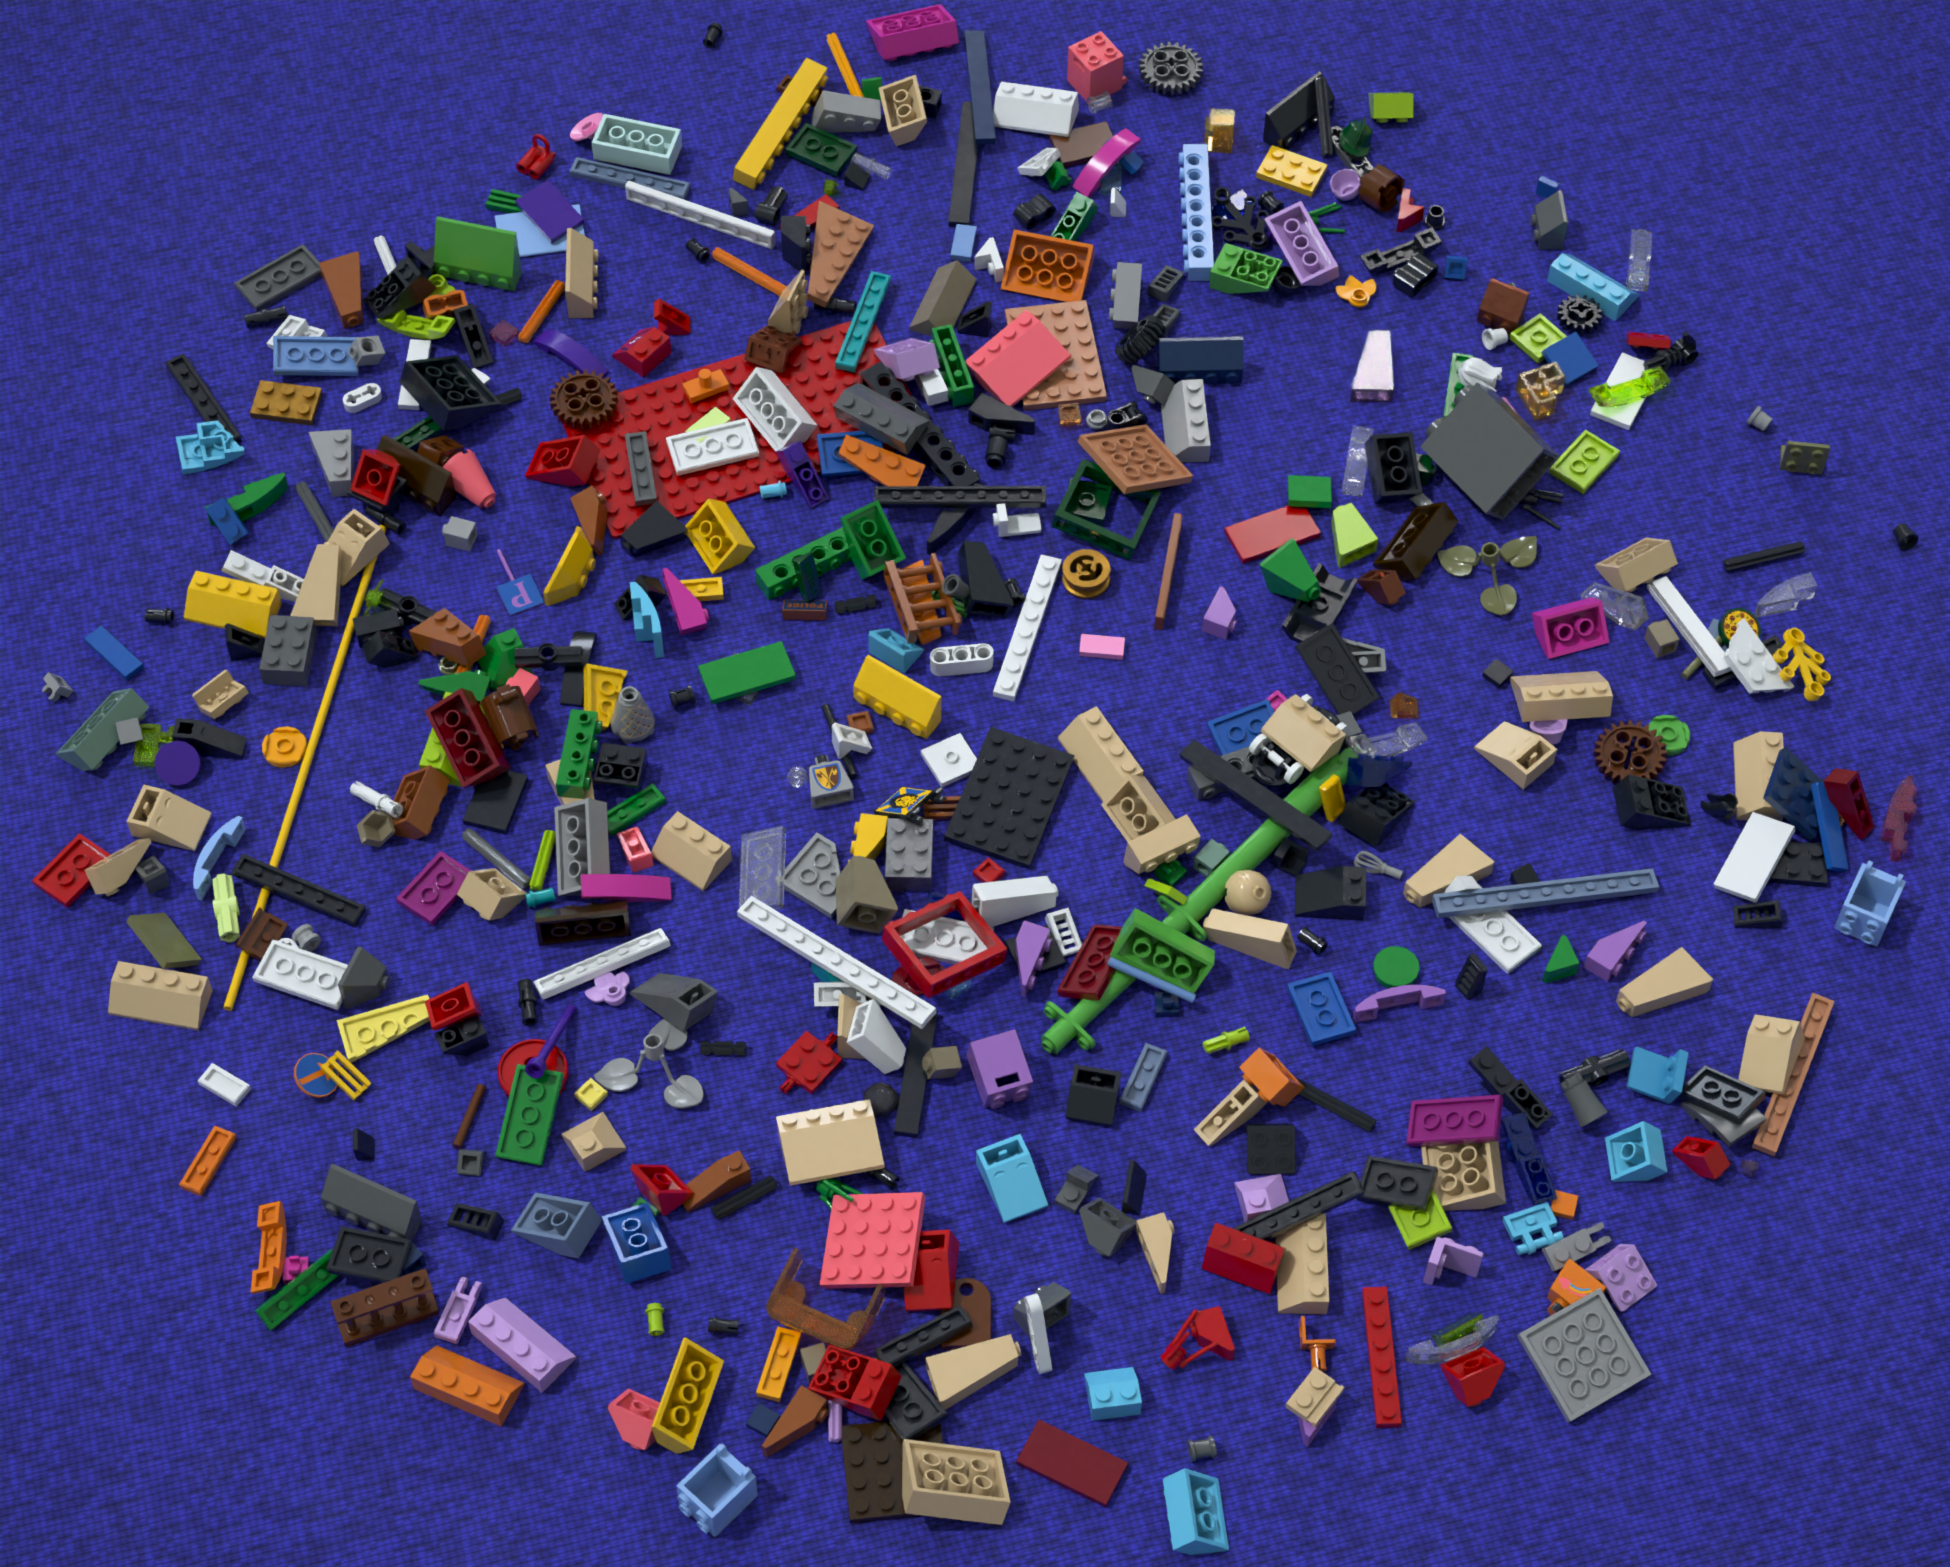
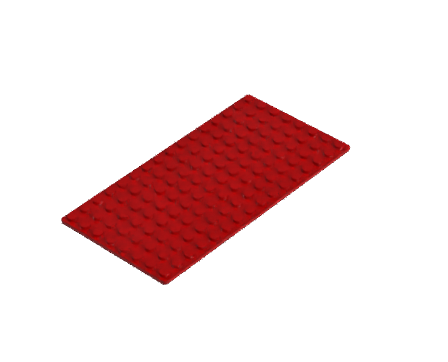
[561,321,912,539]

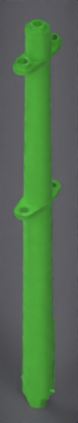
[1041,747,1360,1054]

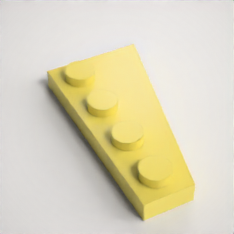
[337,994,430,1063]

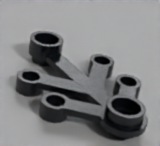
[1212,187,1269,250]

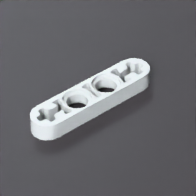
[1024,1293,1052,1374]

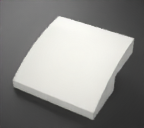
[266,315,327,349]

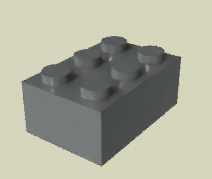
[259,615,317,687]

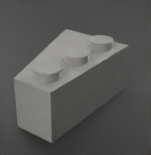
[811,90,881,133]
[1109,262,1142,329]
[309,429,355,497]
[1314,631,1386,674]

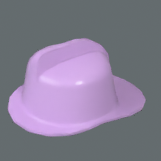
[1530,719,1568,745]

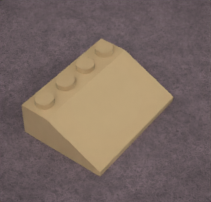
[1510,671,1613,722]
[776,1099,885,1186]
[1421,1142,1506,1211]
[902,1439,1010,1525]

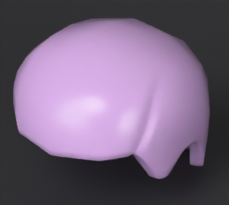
[1330,169,1361,201]

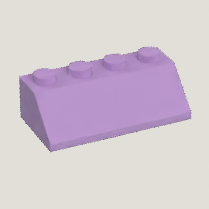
[1265,201,1339,286]
[468,1298,576,1393]

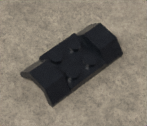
[1282,563,1358,643]

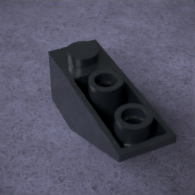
[968,393,1035,435]
[172,718,247,758]

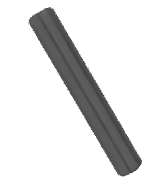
[296,481,334,542]
[462,828,531,889]

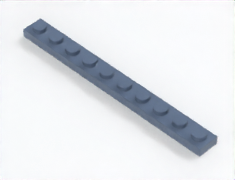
[1432,868,1659,918]

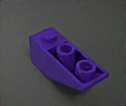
[776,441,829,508]

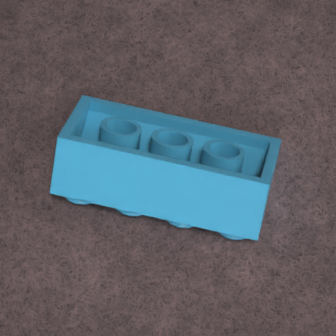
[1547,253,1639,321]

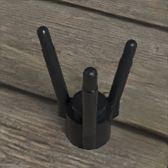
[1519,488,1564,530]

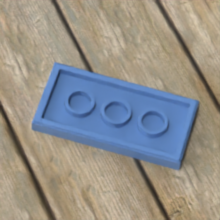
[273,336,358,376]

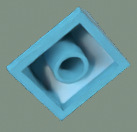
[868,628,924,673]

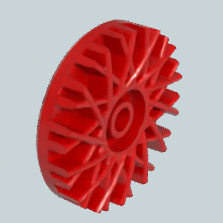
[497,1039,569,1098]

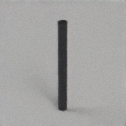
[821,704,858,779]

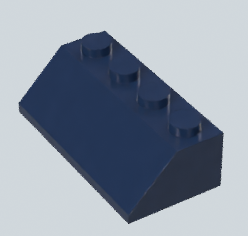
[1157,336,1243,384]

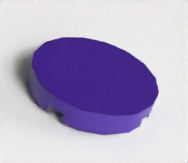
[154,740,201,786]

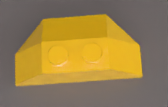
[543,526,596,606]

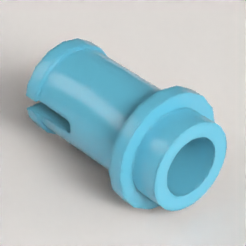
[759,481,787,499]

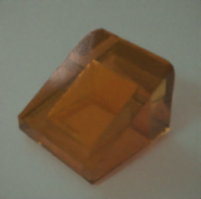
[1390,692,1418,718]

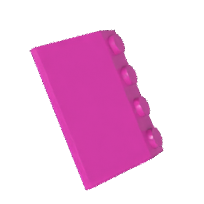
[866,4,959,61]

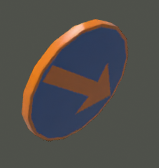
[294,1053,339,1098]

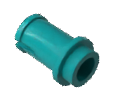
[525,887,556,908]

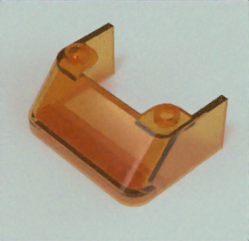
[766,1247,886,1350]

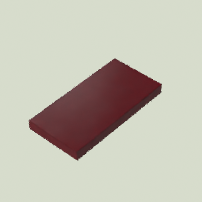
[1057,924,1122,1001]
[1016,1420,1128,1508]

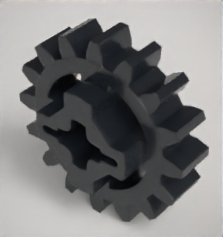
[1557,294,1603,335]

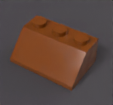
[391,765,450,840]

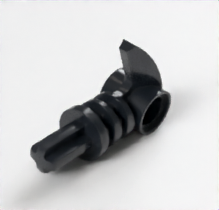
[1643,331,1699,372]

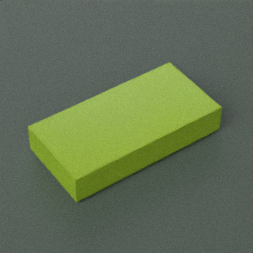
[1144,879,1188,905]

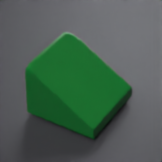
[862,77,882,101]

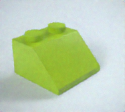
[1368,92,1413,122]

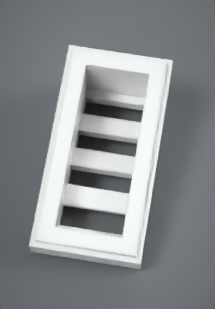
[1045,908,1082,957]

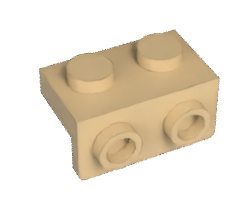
[192,670,249,719]

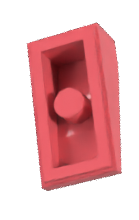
[616,827,654,873]

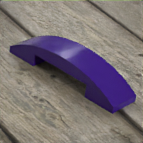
[533,329,608,377]

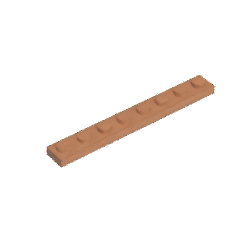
[1752,993,1835,1157]

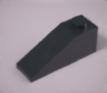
[452,304,493,368]

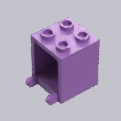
[967,1029,1033,1109]

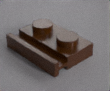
[235,907,288,961]

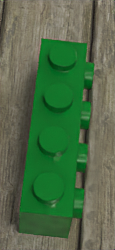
[929,324,974,407]
[556,709,602,799]

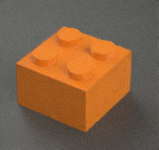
[1239,1048,1305,1107]

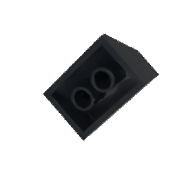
[1364,432,1423,504]

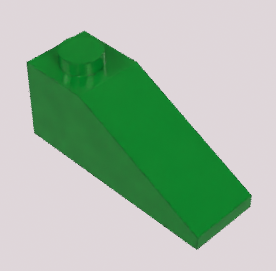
[418,670,492,705]

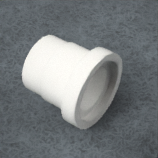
[1482,328,1508,350]

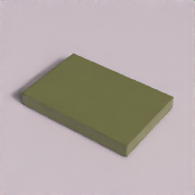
[126,912,202,969]

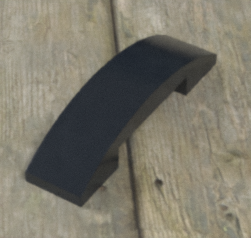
[1360,227,1442,273]
[560,631,597,707]

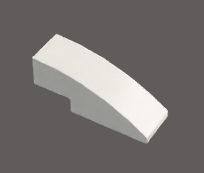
[914,369,948,406]

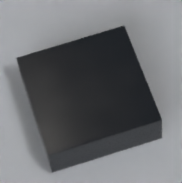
[1482,659,1514,689]

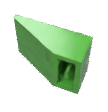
[1210,243,1283,294]

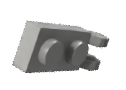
[1542,1222,1611,1271]

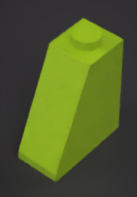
[1331,502,1378,568]

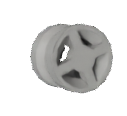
[292,924,321,952]

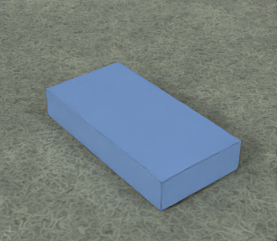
[950,224,977,262]

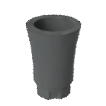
[1560,1073,1608,1128]

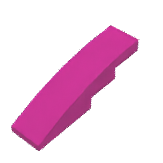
[580,874,671,902]

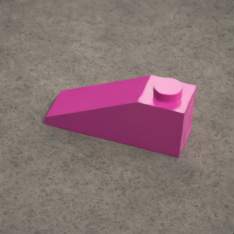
[662,568,709,635]

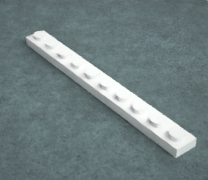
[737,896,936,1029]

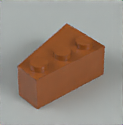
[409,608,487,666]

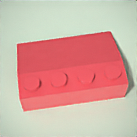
[965,310,1071,407]

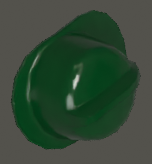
[1340,118,1373,157]

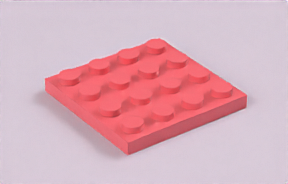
[820,1192,926,1289]

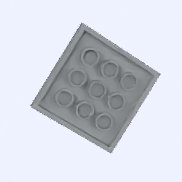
[1517,1288,1652,1423]

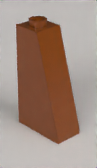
[319,251,364,329]

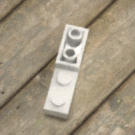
[221,550,304,602]

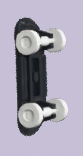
[1249,694,1348,787]

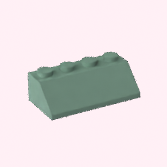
[56,688,149,771]

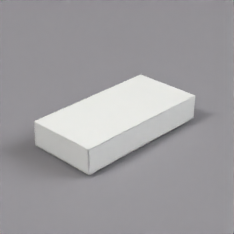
[198,1063,251,1107]

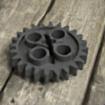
[1139,42,1203,95]

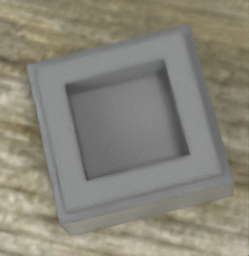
[115,717,143,744]

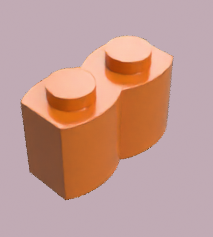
[422,290,468,320]

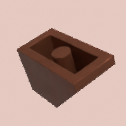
[1357,569,1406,605]

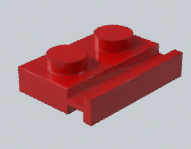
[1626,331,1671,350]

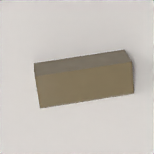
[909,260,976,337]

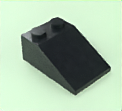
[1295,866,1366,920]

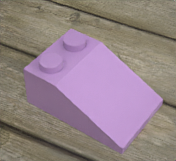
[874,338,940,381]

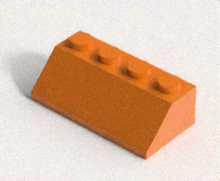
[410,1345,525,1427]

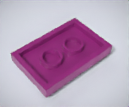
[396,851,471,926]

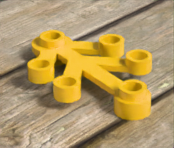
[1773,628,1831,702]

